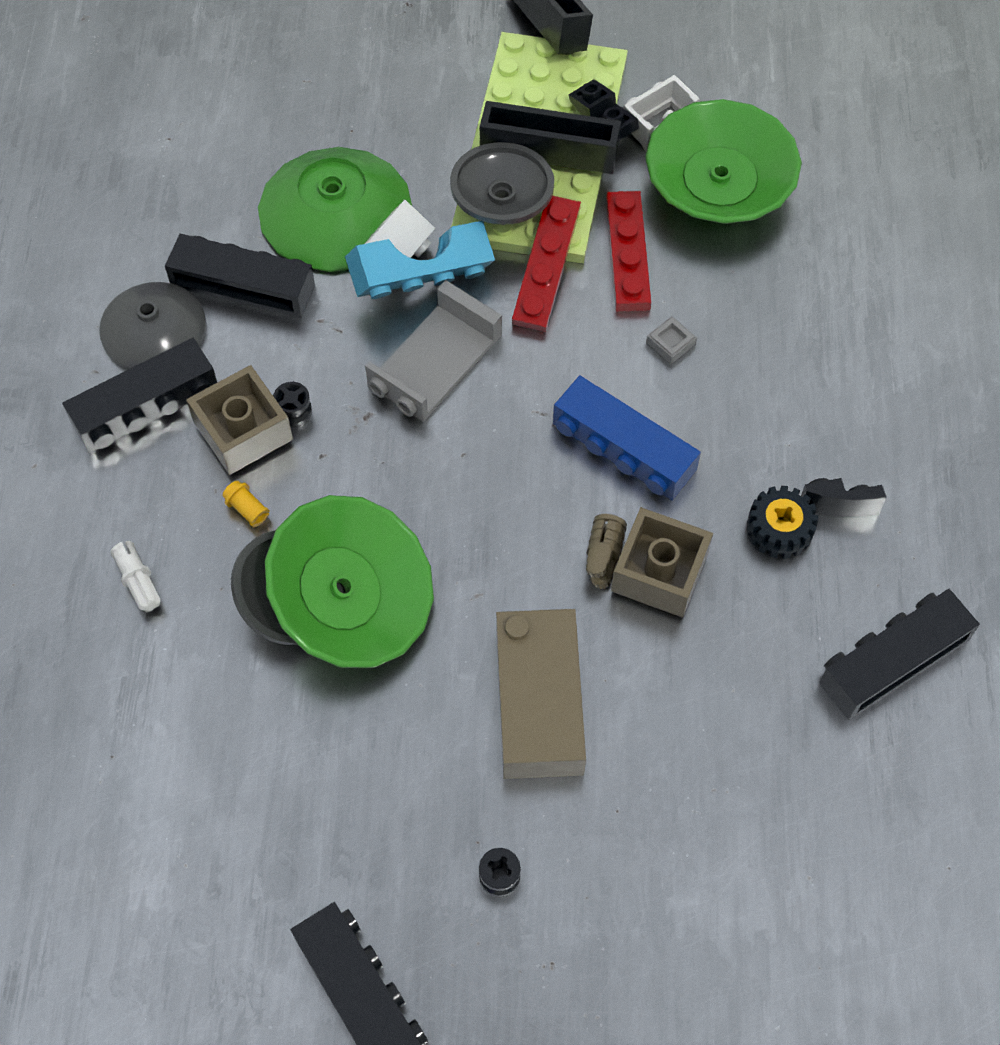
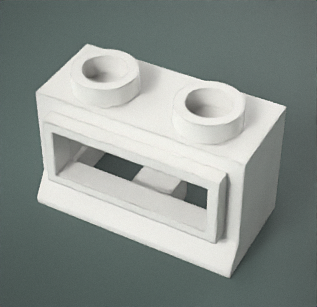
[623,75,700,152]

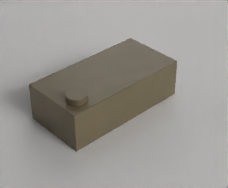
[496,609,586,779]

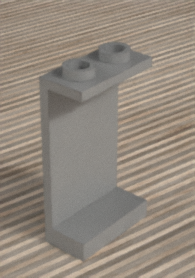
[365,280,502,422]

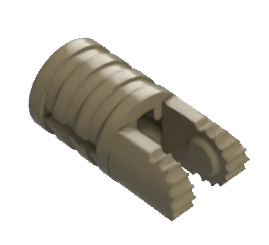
[586,514,627,590]

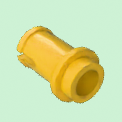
[222,480,270,528]

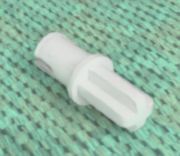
[110,541,160,612]

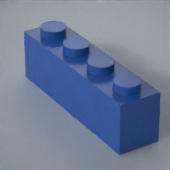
[553,375,701,501]

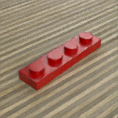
[606,191,651,312]
[512,196,581,332]

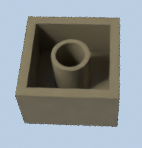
[186,365,293,475]
[611,507,713,618]

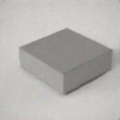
[646,316,697,364]

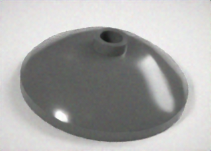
[450,142,554,225]
[99,282,206,370]
[231,530,343,645]

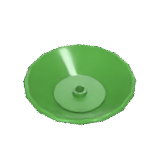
[645,99,802,224]
[258,147,412,272]
[265,495,434,668]

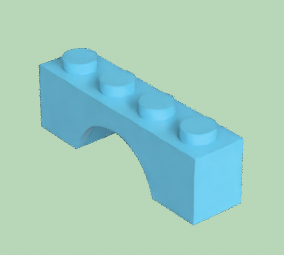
[345,221,495,299]

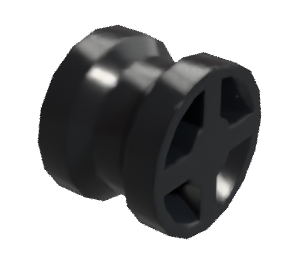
[273,381,312,427]
[479,848,521,898]

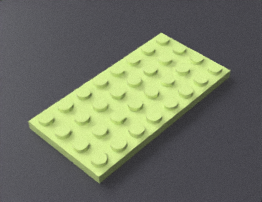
[451,32,628,264]

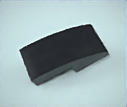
[568,79,639,141]
[801,478,887,517]

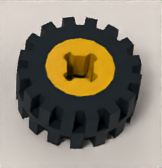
[747,485,818,559]

